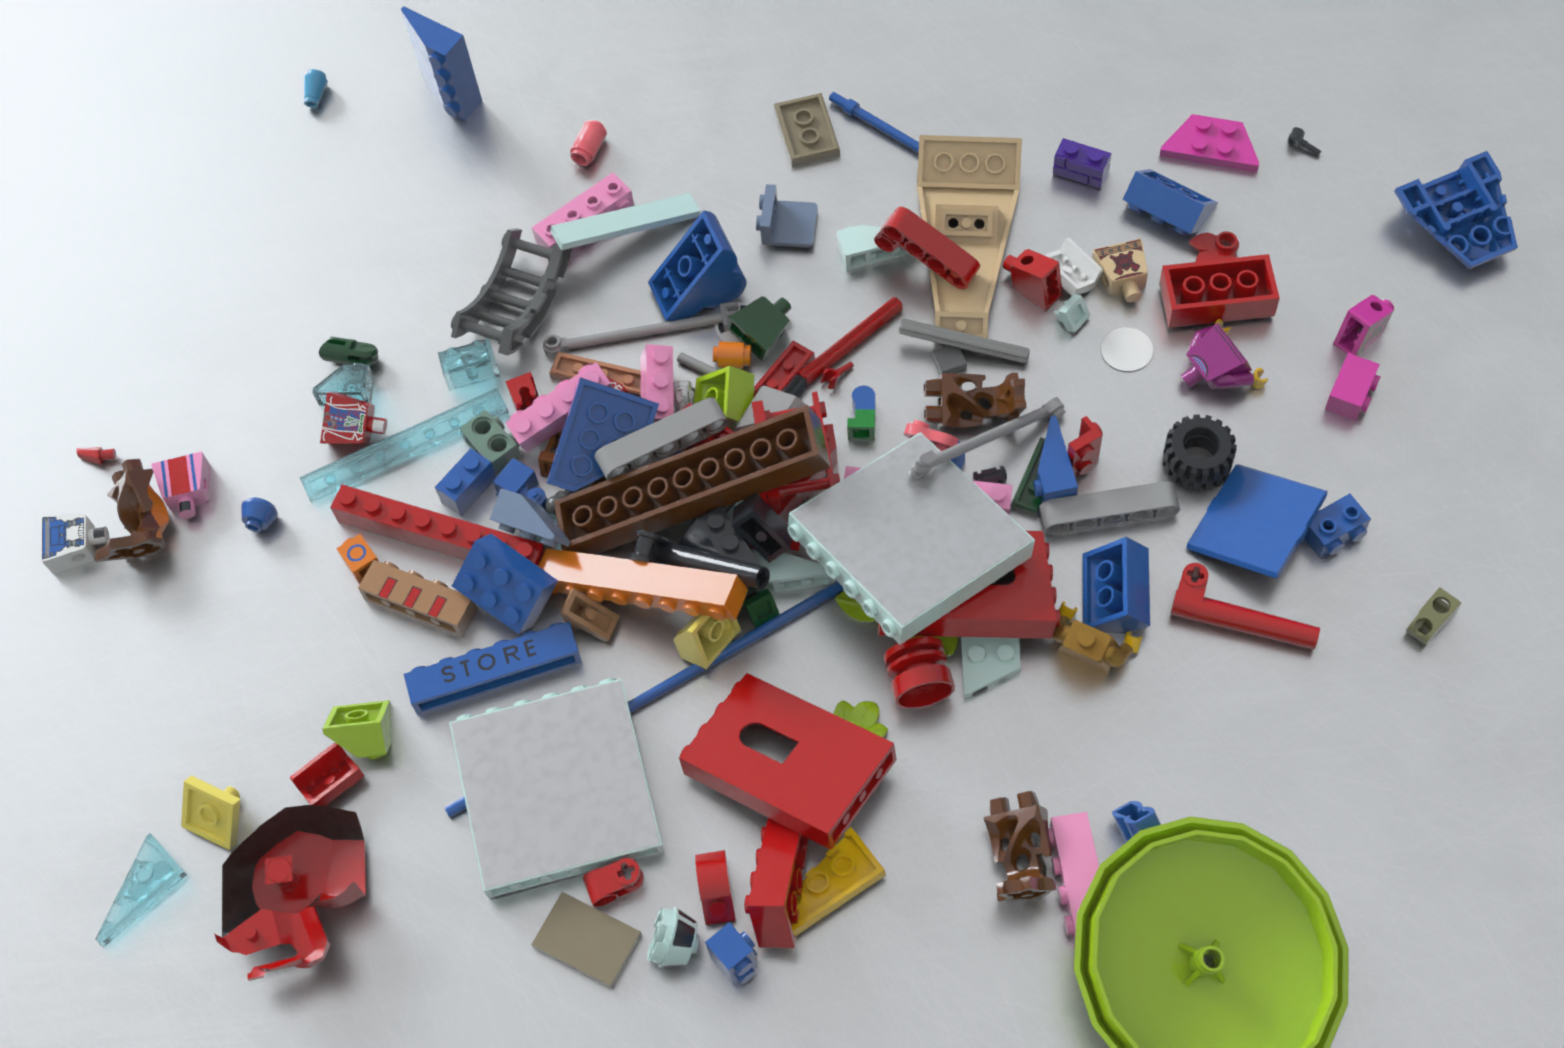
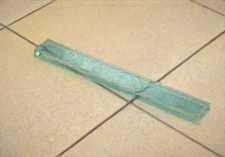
[299,388,509,503]

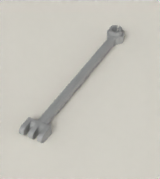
[543,302,739,358]
[909,397,1066,480]

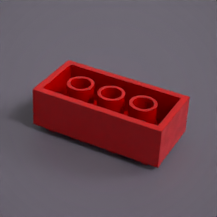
[1159,254,1280,328]

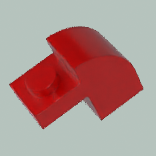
[695,850,736,925]

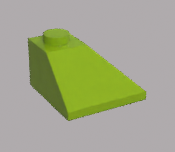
[322,700,391,759]

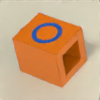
[336,534,378,585]

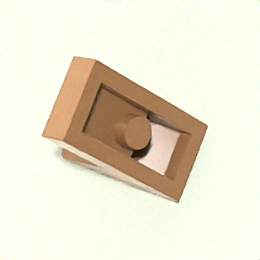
[560,588,620,642]

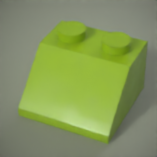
[694,366,755,431]

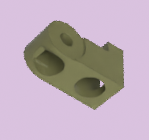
[1406,587,1462,646]

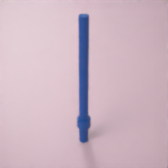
[829,92,919,154]

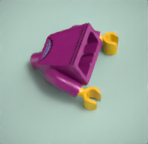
[1180,319,1268,390]

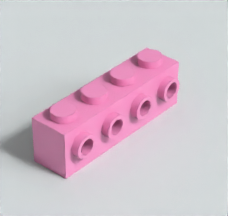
[532,173,634,249]
[505,362,614,453]

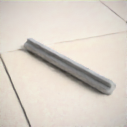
[899,319,1030,363]

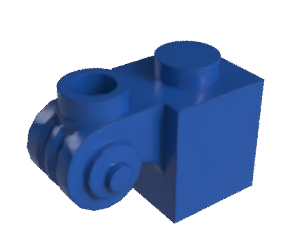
[493,458,547,511]

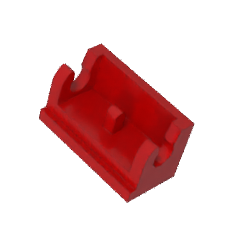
[505,372,539,412]

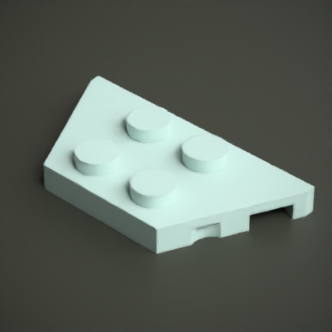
[961,637,1021,698]

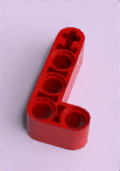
[874,207,980,289]

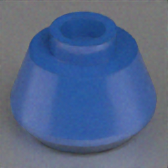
[241,497,278,532]

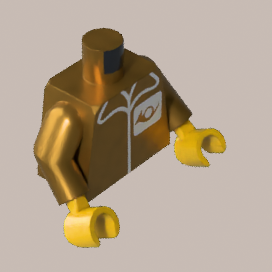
[1052,601,1143,674]

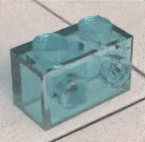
[438,338,501,391]

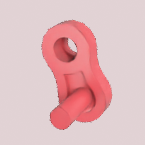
[903,420,959,451]

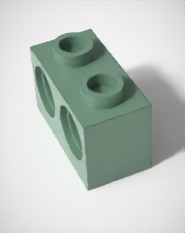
[459,410,522,476]

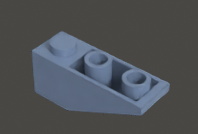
[489,488,570,548]

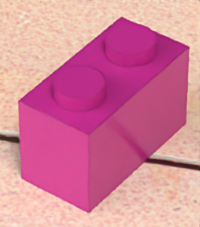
[1325,353,1381,421]

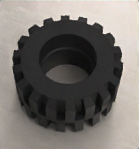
[1162,414,1237,491]

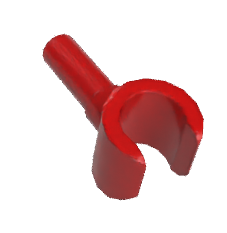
[821,362,854,390]

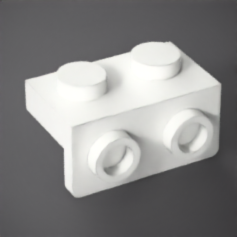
[1045,238,1103,295]

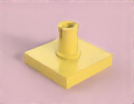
[181,775,241,850]

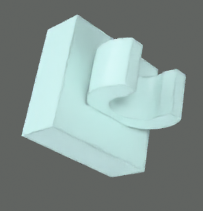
[1054,294,1091,333]

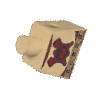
[1092,238,1148,303]

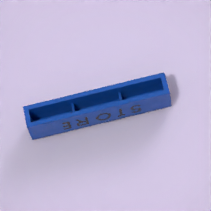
[403,622,582,715]

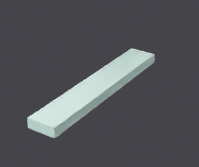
[550,193,701,250]

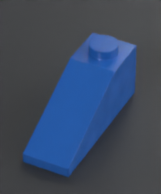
[1033,416,1078,503]

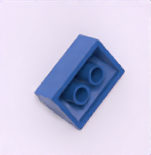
[1122,169,1218,236]
[1083,536,1150,634]

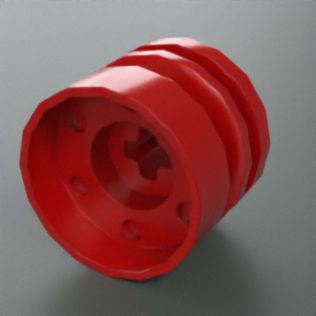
[884,636,955,709]

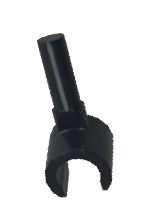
[1288,127,1322,156]

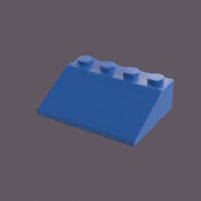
[401,6,482,121]

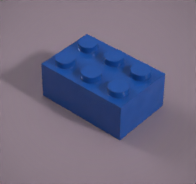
[452,534,558,634]

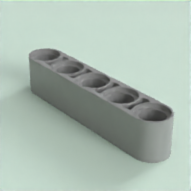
[594,398,729,480]
[1039,481,1180,535]

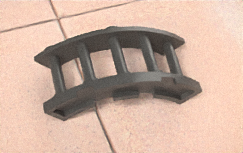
[451,228,572,356]

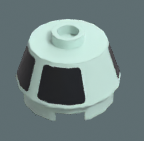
[647,907,700,968]

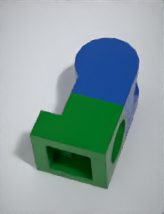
[847,385,876,440]

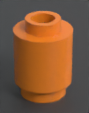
[713,341,751,369]

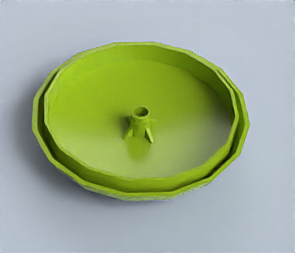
[1074,816,1349,1048]

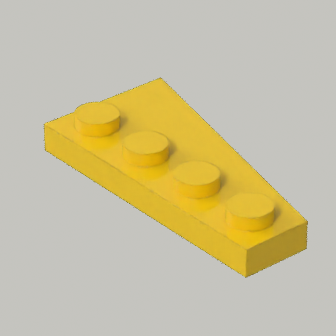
[792,827,886,936]

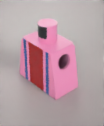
[151,451,211,519]

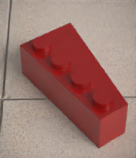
[744,818,809,948]

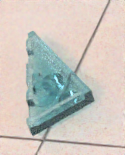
[95,833,187,948]

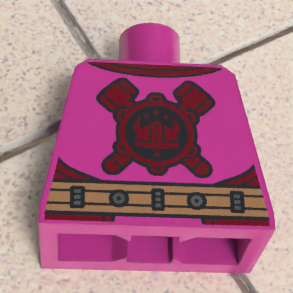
[1333,295,1394,356]

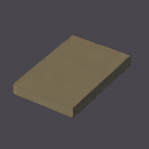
[774,93,840,166]
[531,892,642,988]

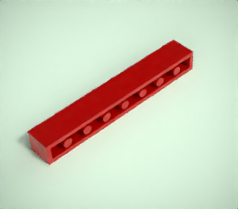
[330,484,545,566]

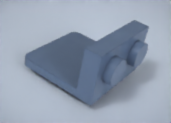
[756,184,818,247]

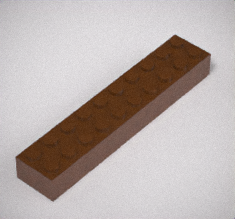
[554,405,831,555]

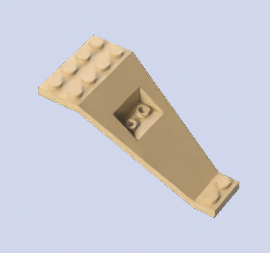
[917,135,1022,338]

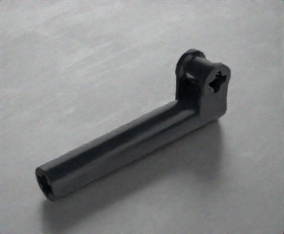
[629,529,770,590]

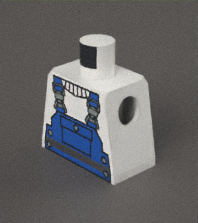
[42,514,110,574]

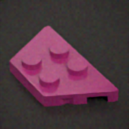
[1159,114,1259,172]

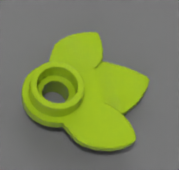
[833,700,888,738]

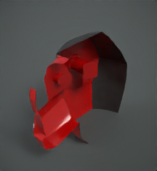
[214,805,366,981]

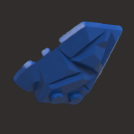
[1394,151,1518,269]

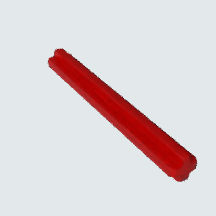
[799,297,903,384]

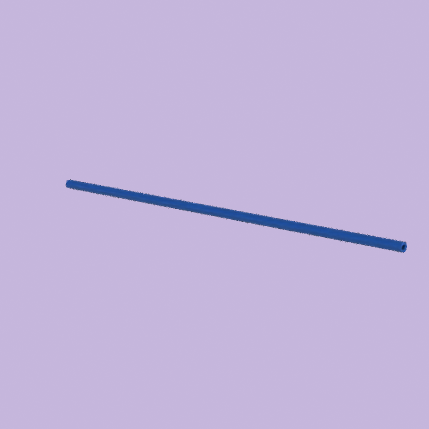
[444,581,844,817]

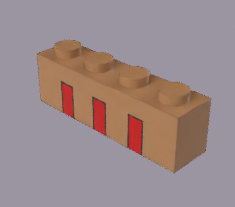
[358,560,478,637]

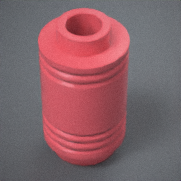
[570,120,607,166]

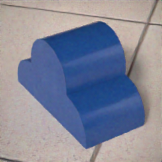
[648,210,747,321]

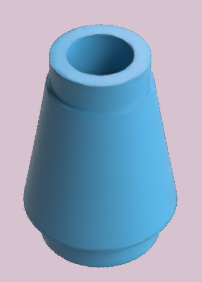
[303,69,328,108]

